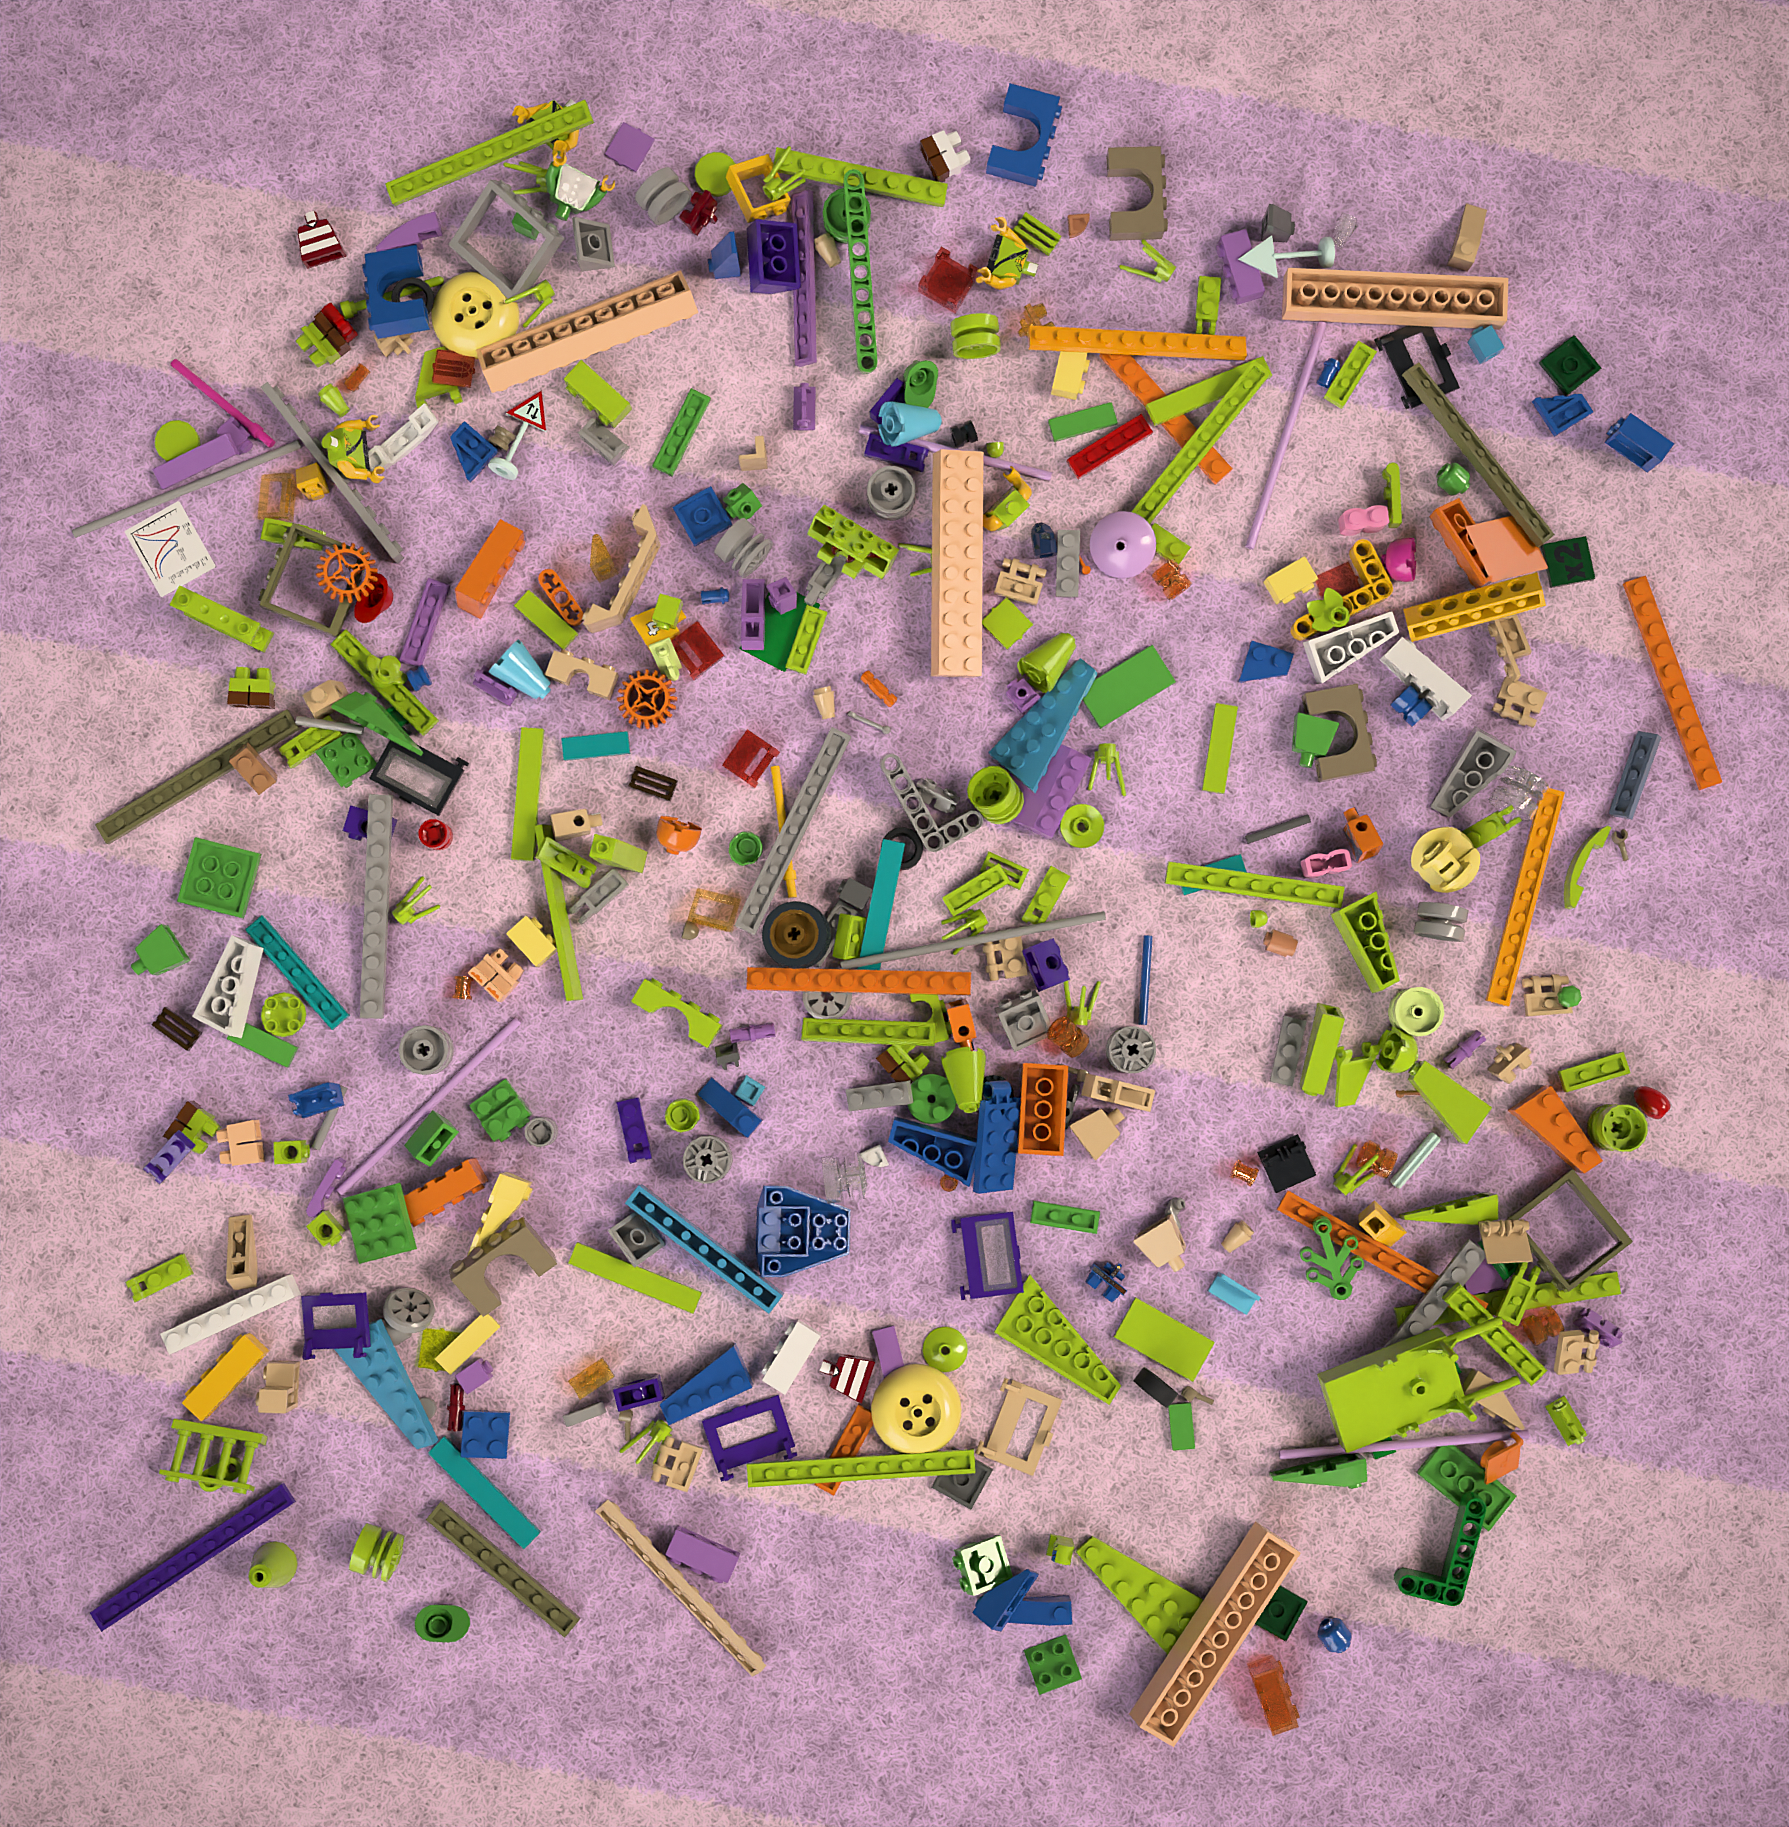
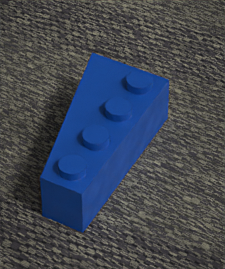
[888,1116,977,1187]
[660,1343,754,1425]

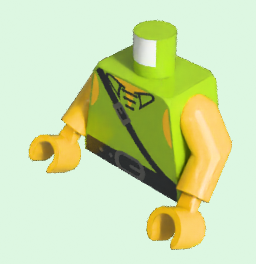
[512,99,579,157]
[976,217,1038,290]
[322,415,385,483]
[983,466,1032,531]

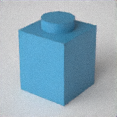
[1467,325,1505,364]

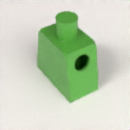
[1292,712,1339,768]
[131,924,191,976]

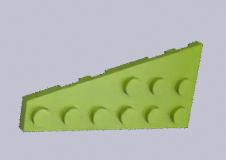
[994,1274,1121,1405]
[1076,1536,1203,1655]

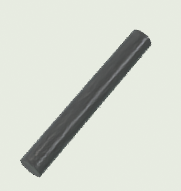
[1245,814,1311,844]

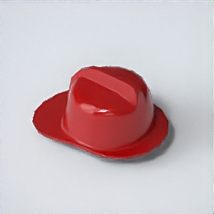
[354,573,394,623]

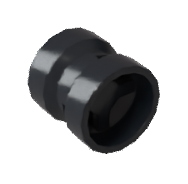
[950,420,978,449]

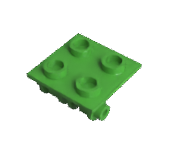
[315,733,377,788]
[1024,1635,1082,1695]

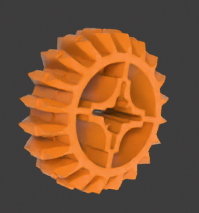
[316,542,378,603]
[617,669,678,729]

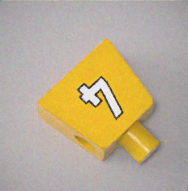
[630,607,687,653]

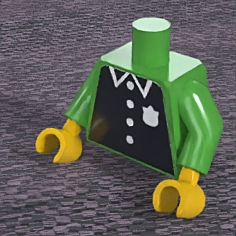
[545,150,615,221]

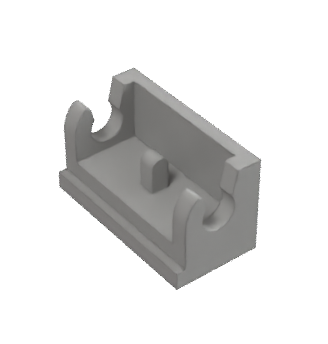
[578,418,629,466]

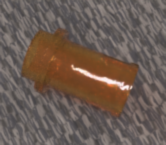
[343,363,371,392]
[940,1174,958,1192]

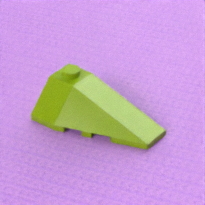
[1399,1192,1498,1226]

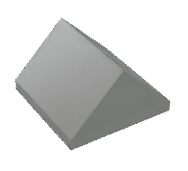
[572,217,615,272]
[608,1212,666,1268]

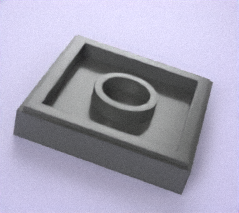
[931,1446,993,1510]

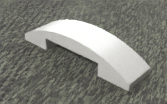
[368,404,439,475]

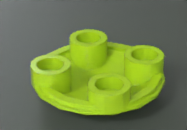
[261,992,307,1037]

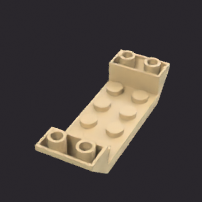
[582,504,661,634]

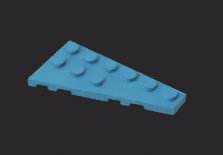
[988,658,1097,793]
[334,1319,438,1449]

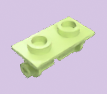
[649,637,682,681]

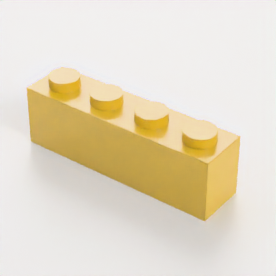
[182,1333,270,1421]

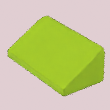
[832,913,867,960]

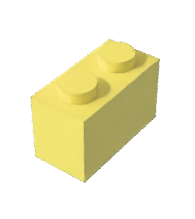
[1051,351,1090,400]
[1263,556,1318,605]
[506,916,557,967]

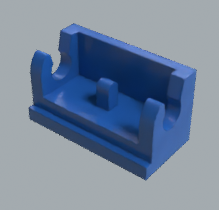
[288,1082,345,1119]

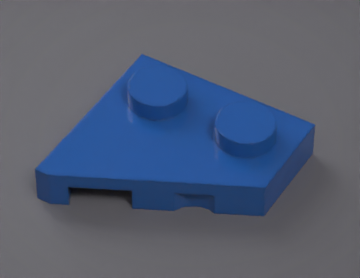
[1532,394,1593,437]
[450,421,499,483]
[1238,641,1294,683]

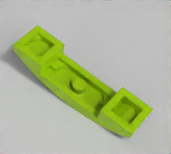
[1564,826,1612,909]

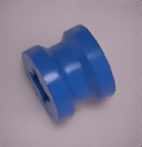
[406,664,432,692]

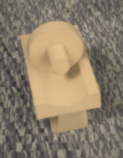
[374,333,413,357]
[1488,1043,1532,1084]

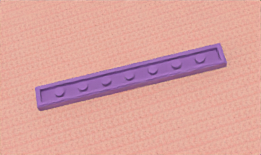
[791,189,817,367]

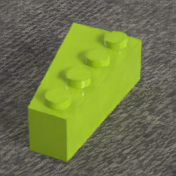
[1330,891,1400,994]

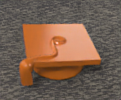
[1480,1432,1524,1485]

